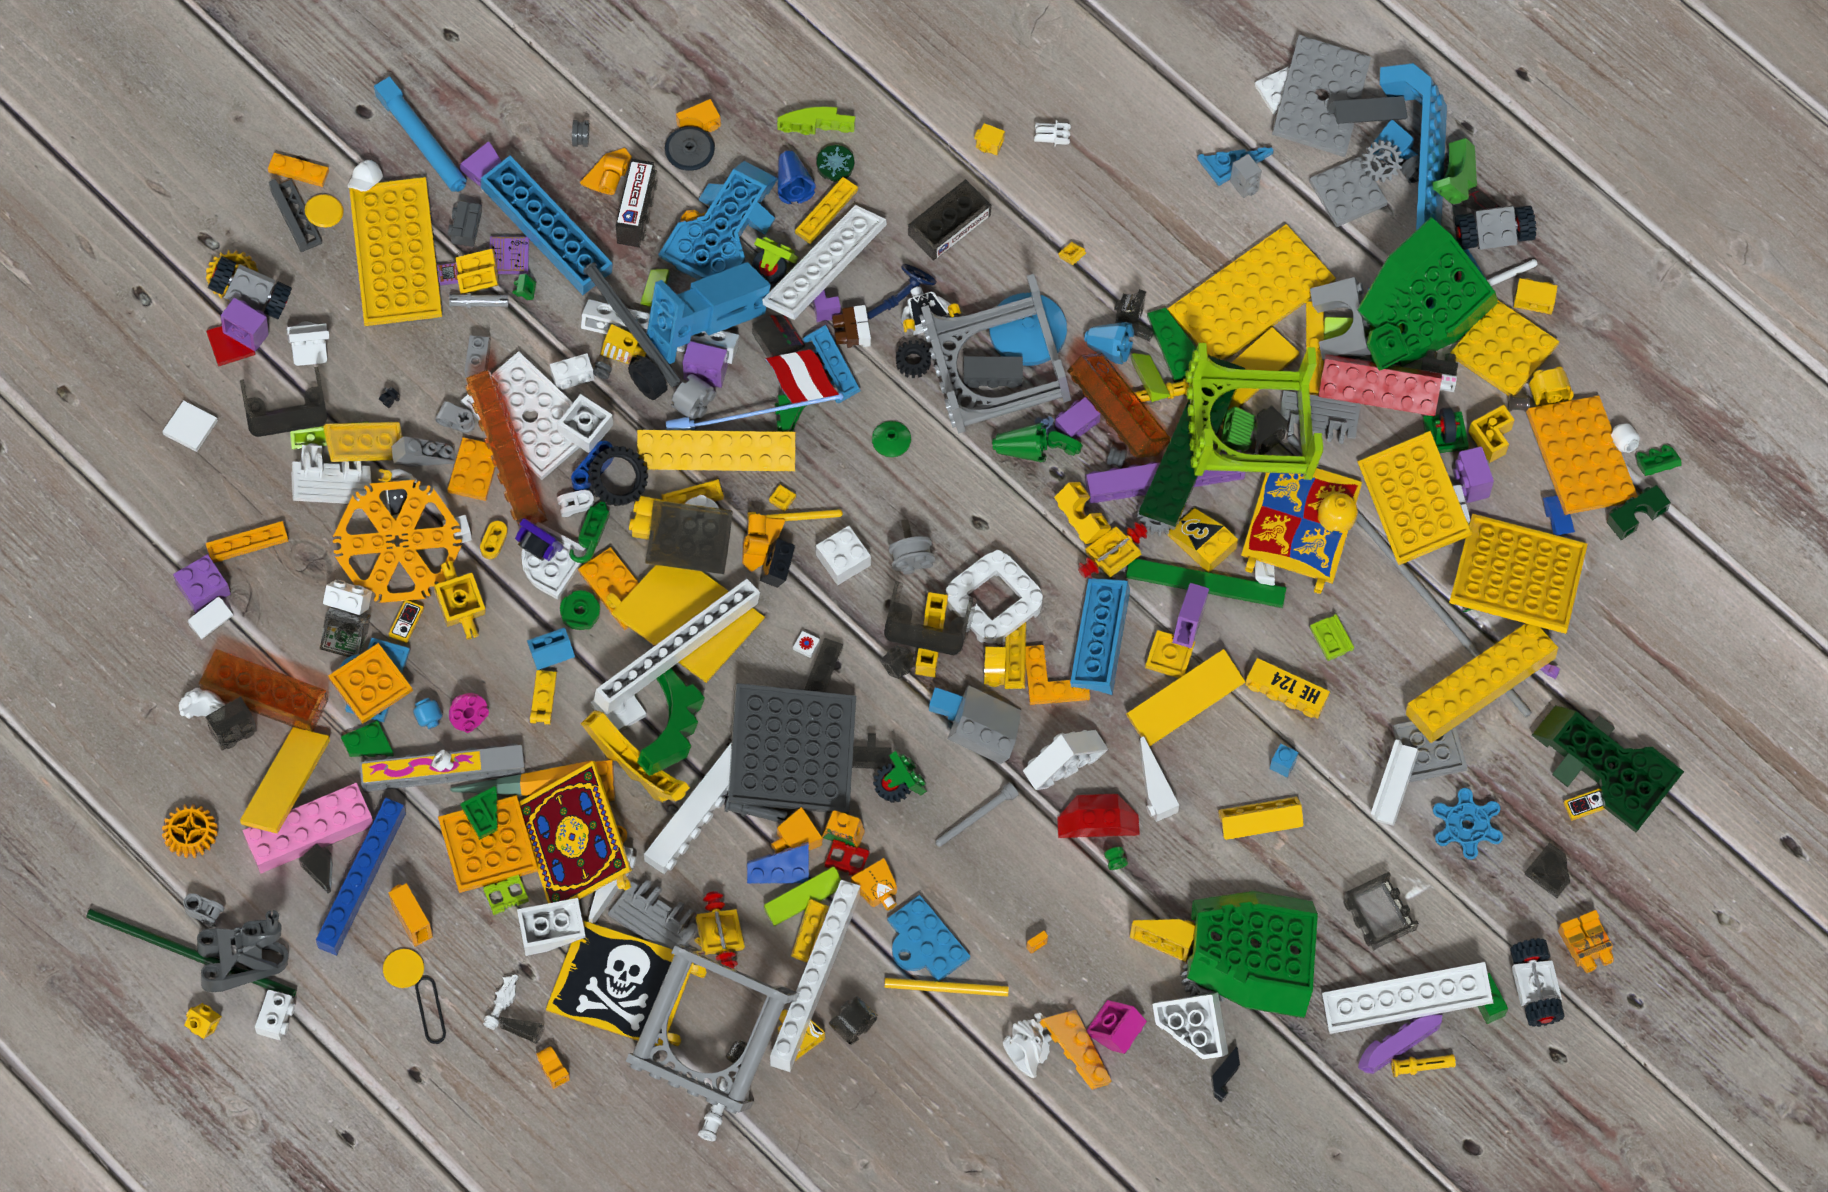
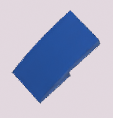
[1543,496,1575,536]

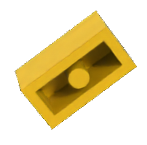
[1513,278,1558,315]

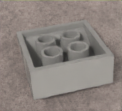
[947,685,1022,764]

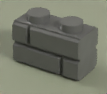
[448,201,482,247]

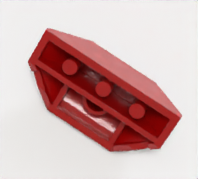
[1057,794,1140,838]

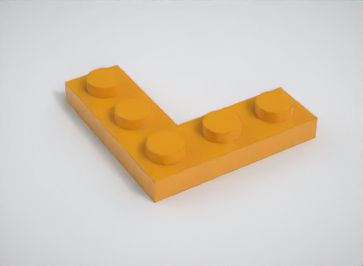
[1026,645,1090,705]

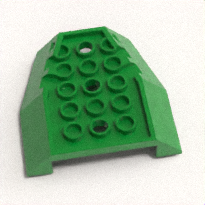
[1357,217,1498,367]
[1187,891,1318,1018]

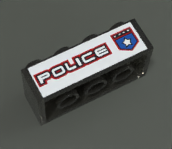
[615,158,658,248]
[908,179,992,261]

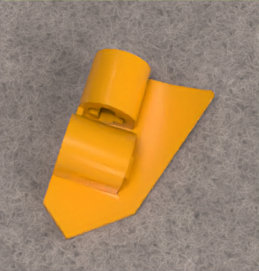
[580,148,632,195]
[742,514,785,572]

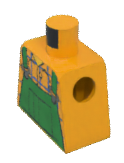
[822,810,865,849]

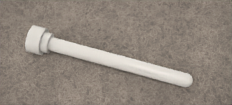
[1487,259,1538,286]

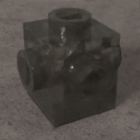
[880,645,916,679]

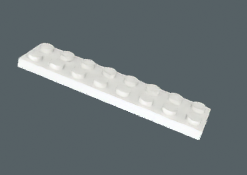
[762,205,887,320]
[1322,962,1493,1034]

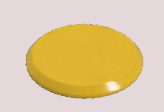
[305,194,343,228]
[383,949,424,988]

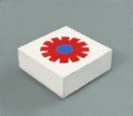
[793,631,820,658]

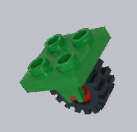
[873,751,927,803]

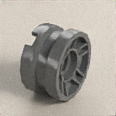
[572,120,589,147]
[1400,154,1420,183]

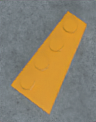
[1039,1009,1112,1090]

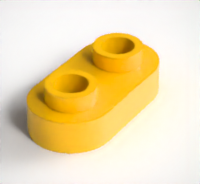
[480,521,508,559]

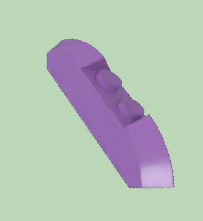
[1358,1013,1443,1074]

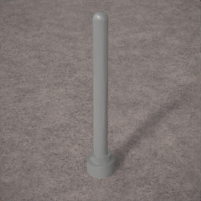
[935,782,1019,847]

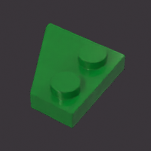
[460,786,498,840]

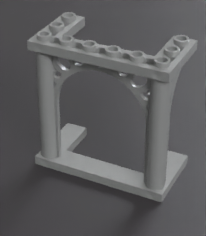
[919,274,1071,434]
[626,944,800,1114]

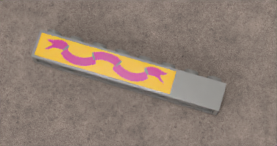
[360,743,525,792]

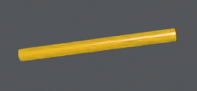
[884,978,1009,997]

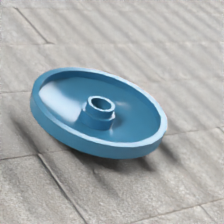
[989,293,1067,366]

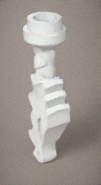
[483,975,518,1030]

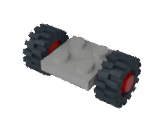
[1455,205,1537,250]
[208,256,292,319]

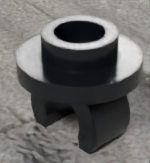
[379,387,400,408]

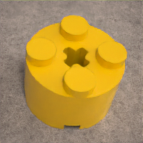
[1529,367,1574,407]

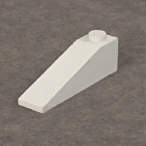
[1139,737,1179,822]
[588,847,636,924]

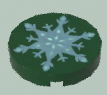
[816,145,855,182]

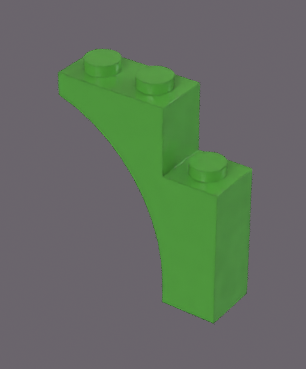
[1433,138,1477,204]

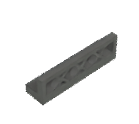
[268,179,322,252]

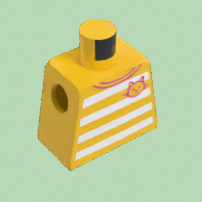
[600,324,646,364]

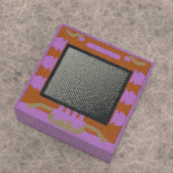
[437,263,458,285]

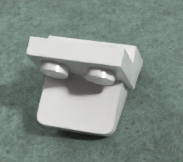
[286,321,329,366]

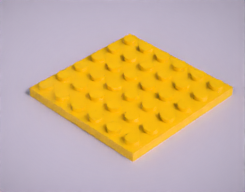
[1449,514,1588,634]

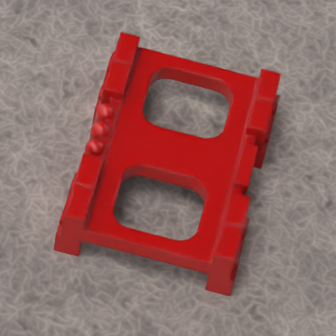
[825,839,870,876]

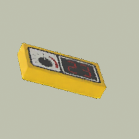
[389,600,424,643]
[1563,789,1605,821]

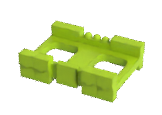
[483,875,529,915]

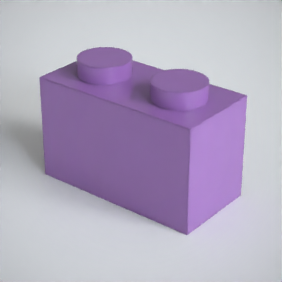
[1055,397,1101,440]

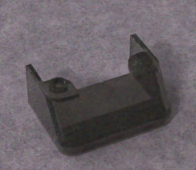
[240,366,327,437]
[884,581,977,655]

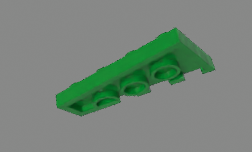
[1147,308,1197,383]

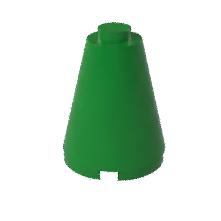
[992,423,1047,462]

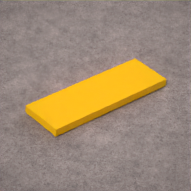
[1222,327,1300,423]
[1126,649,1246,747]
[240,727,330,834]

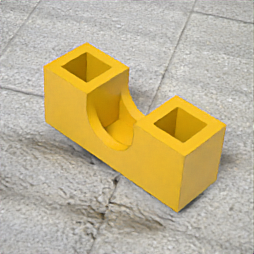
[1054,482,1111,544]

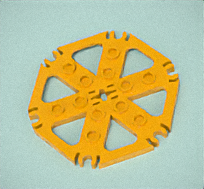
[333,480,462,603]

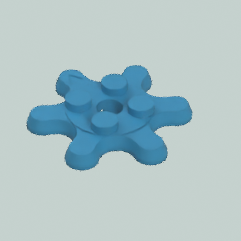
[1433,788,1503,860]

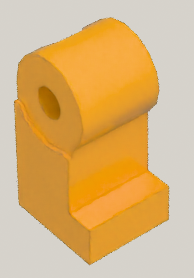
[536,1046,570,1089]

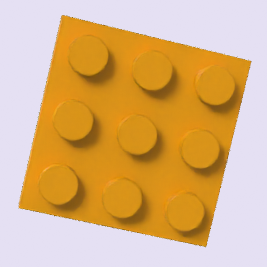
[328,643,413,724]

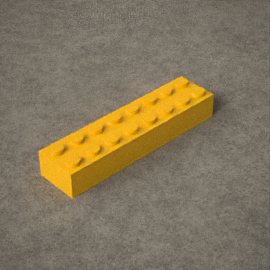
[1406,623,1558,743]

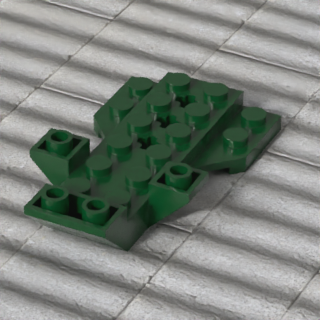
[1531,705,1684,833]

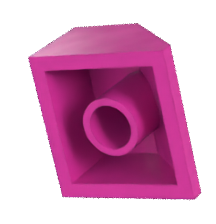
[1086,1000,1147,1054]

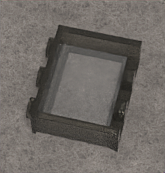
[1343,872,1419,951]

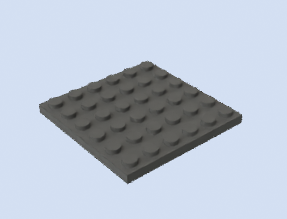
[728,683,856,814]

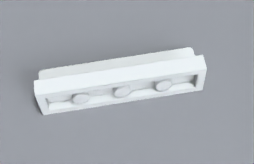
[1371,739,1419,826]

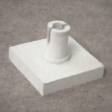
[591,695,646,732]

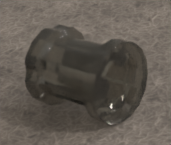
[1508,394,1530,412]

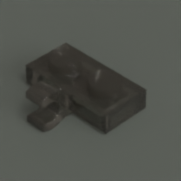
[852,733,892,769]

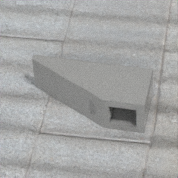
[391,436,456,467]

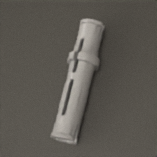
[449,293,508,308]

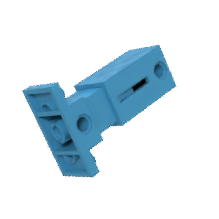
[647,262,770,364]

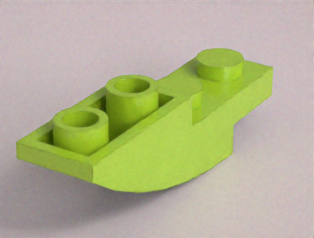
[777,107,855,135]

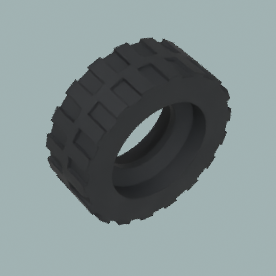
[628,356,668,400]

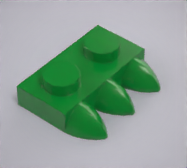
[1636,445,1682,476]

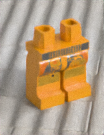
[1558,910,1614,973]

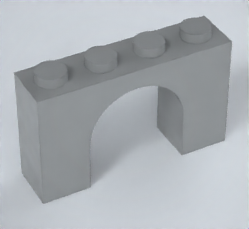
[1310,277,1371,361]

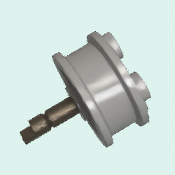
[889,519,935,575]

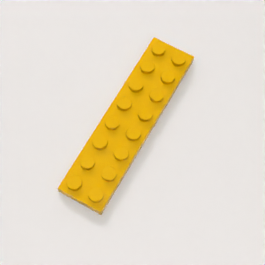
[637,430,796,471]

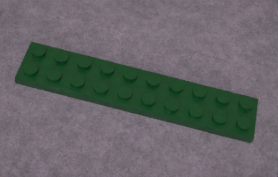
[1139,355,1245,527]

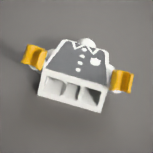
[901,287,961,335]
[378,469,431,521]

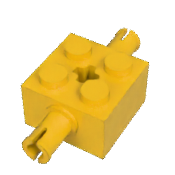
[434,561,486,640]

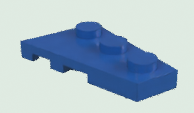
[747,842,809,884]

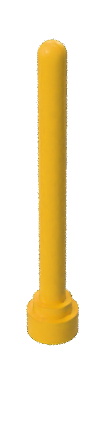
[748,509,843,521]

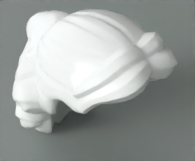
[179,688,226,723]

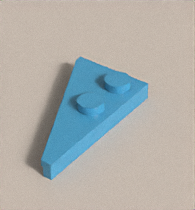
[1197,147,1274,186]

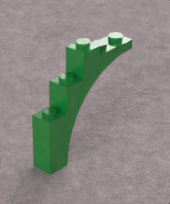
[637,667,705,776]

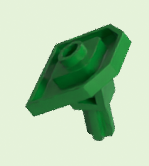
[1367,323,1411,371]

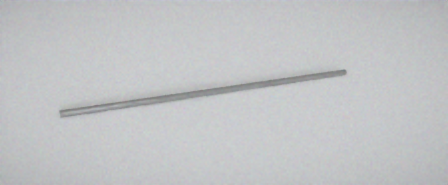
[1287,435,1532,717]

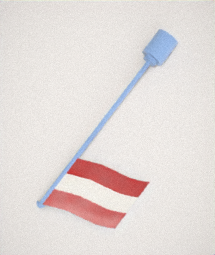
[666,349,843,430]

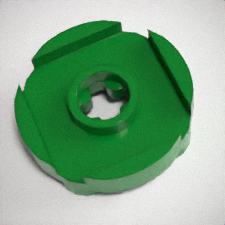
[560,590,600,630]

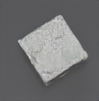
[205,697,257,751]

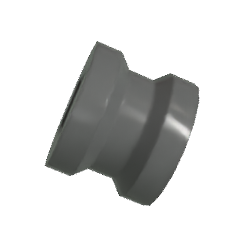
[1107,445,1128,469]

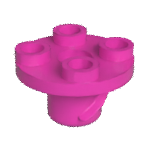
[449,693,489,733]

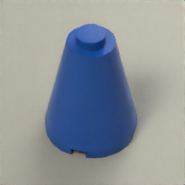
[778,151,816,204]

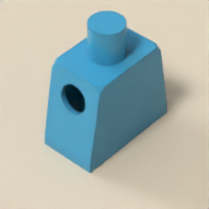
[1370,119,1418,164]

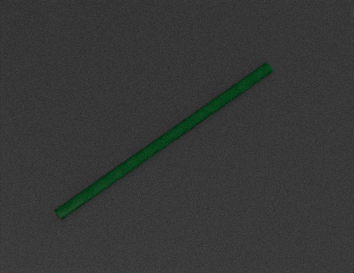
[86,908,297,999]

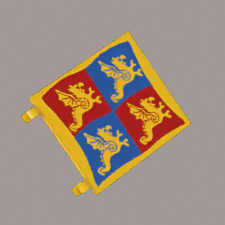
[1241,468,1362,594]

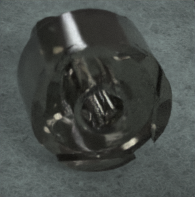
[829,996,878,1045]

